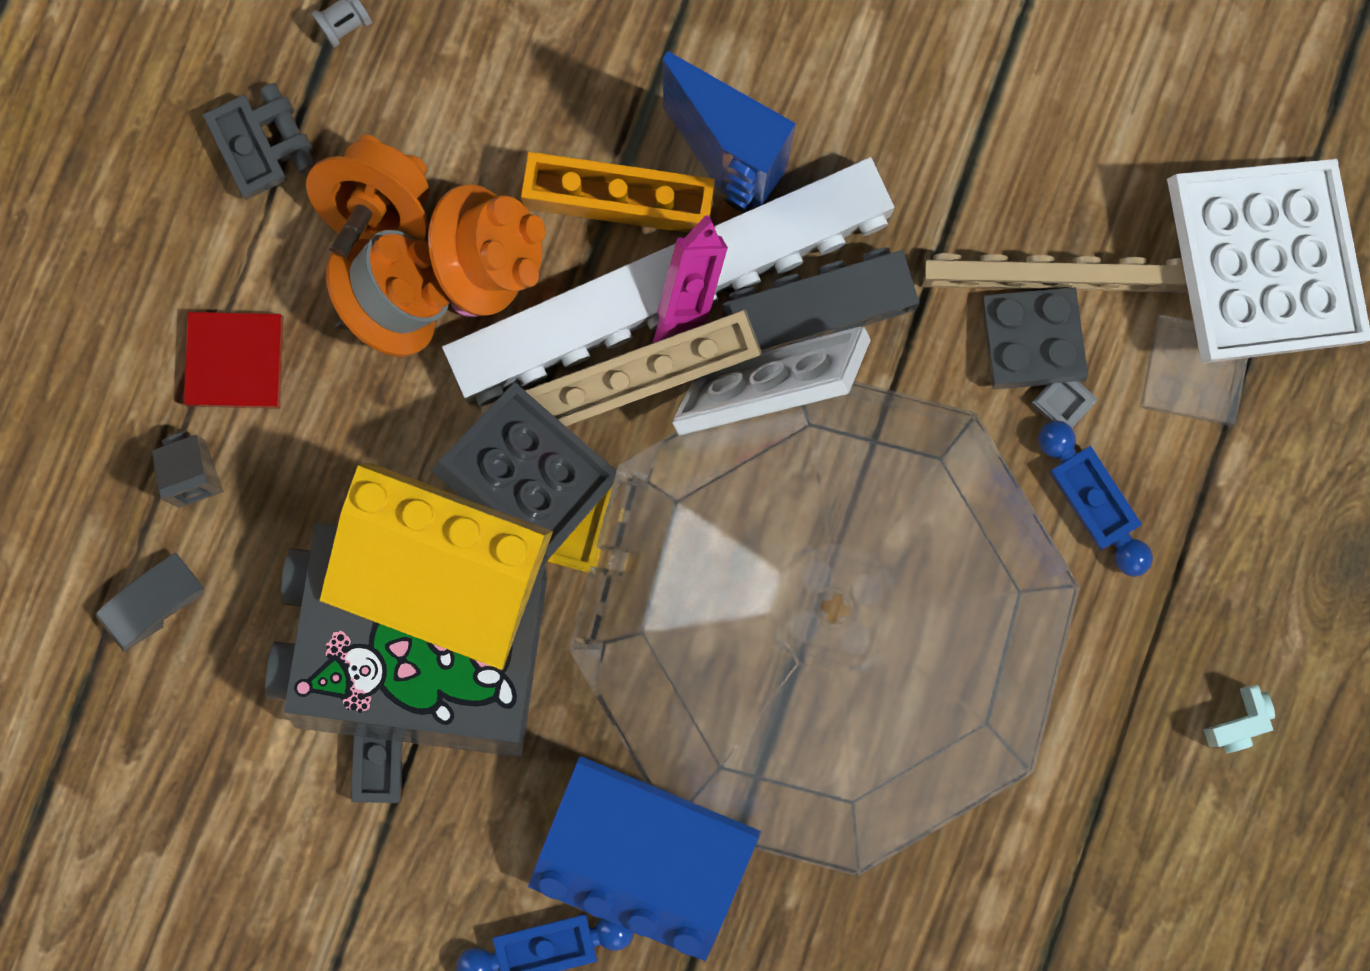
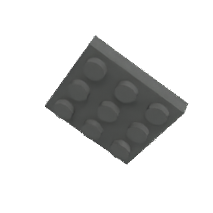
[431,382,622,567]

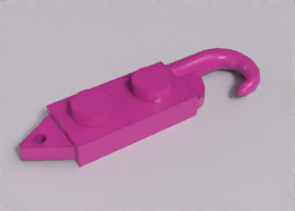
[653,215,728,343]

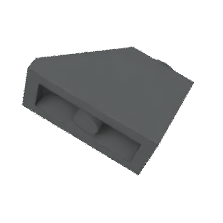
[152,431,224,508]

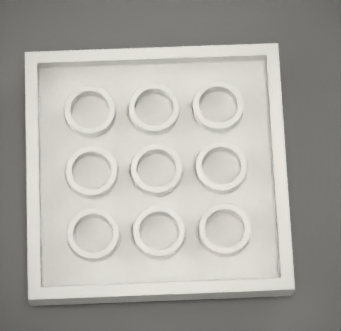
[1167,159,1370,363]

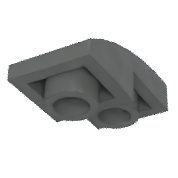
[96,553,204,652]

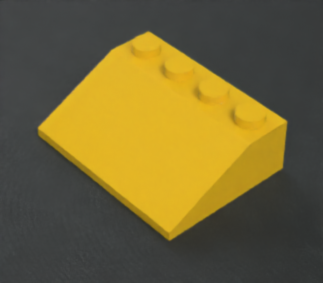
[320,463,553,670]

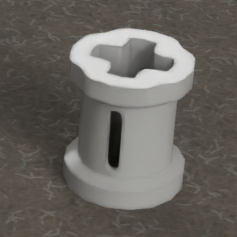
[311,0,373,48]

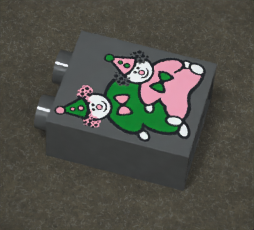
[265,522,548,757]

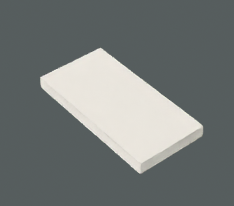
[672,326,871,436]

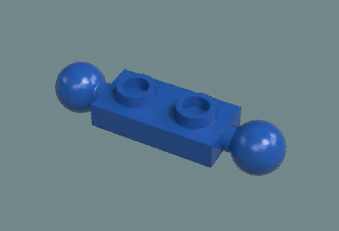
[1038,420,1153,577]
[456,914,634,971]

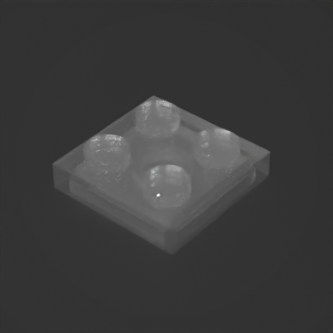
[1140,314,1248,426]

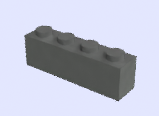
[722,247,920,352]

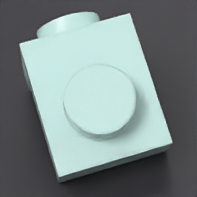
[1203,685,1275,754]

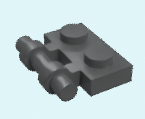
[203,83,315,200]

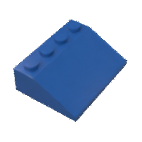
[663,51,796,213]
[528,756,761,962]

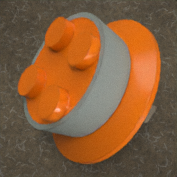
[326,230,450,357]

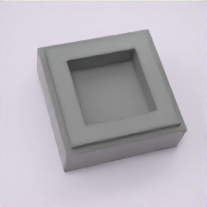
[1031,382,1098,428]

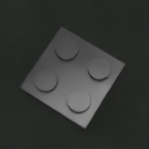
[982,287,1088,390]

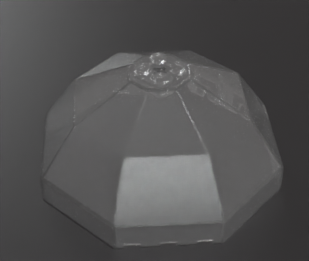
[569,381,1080,876]

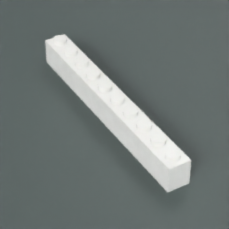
[442,157,895,406]

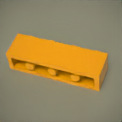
[521,152,715,233]

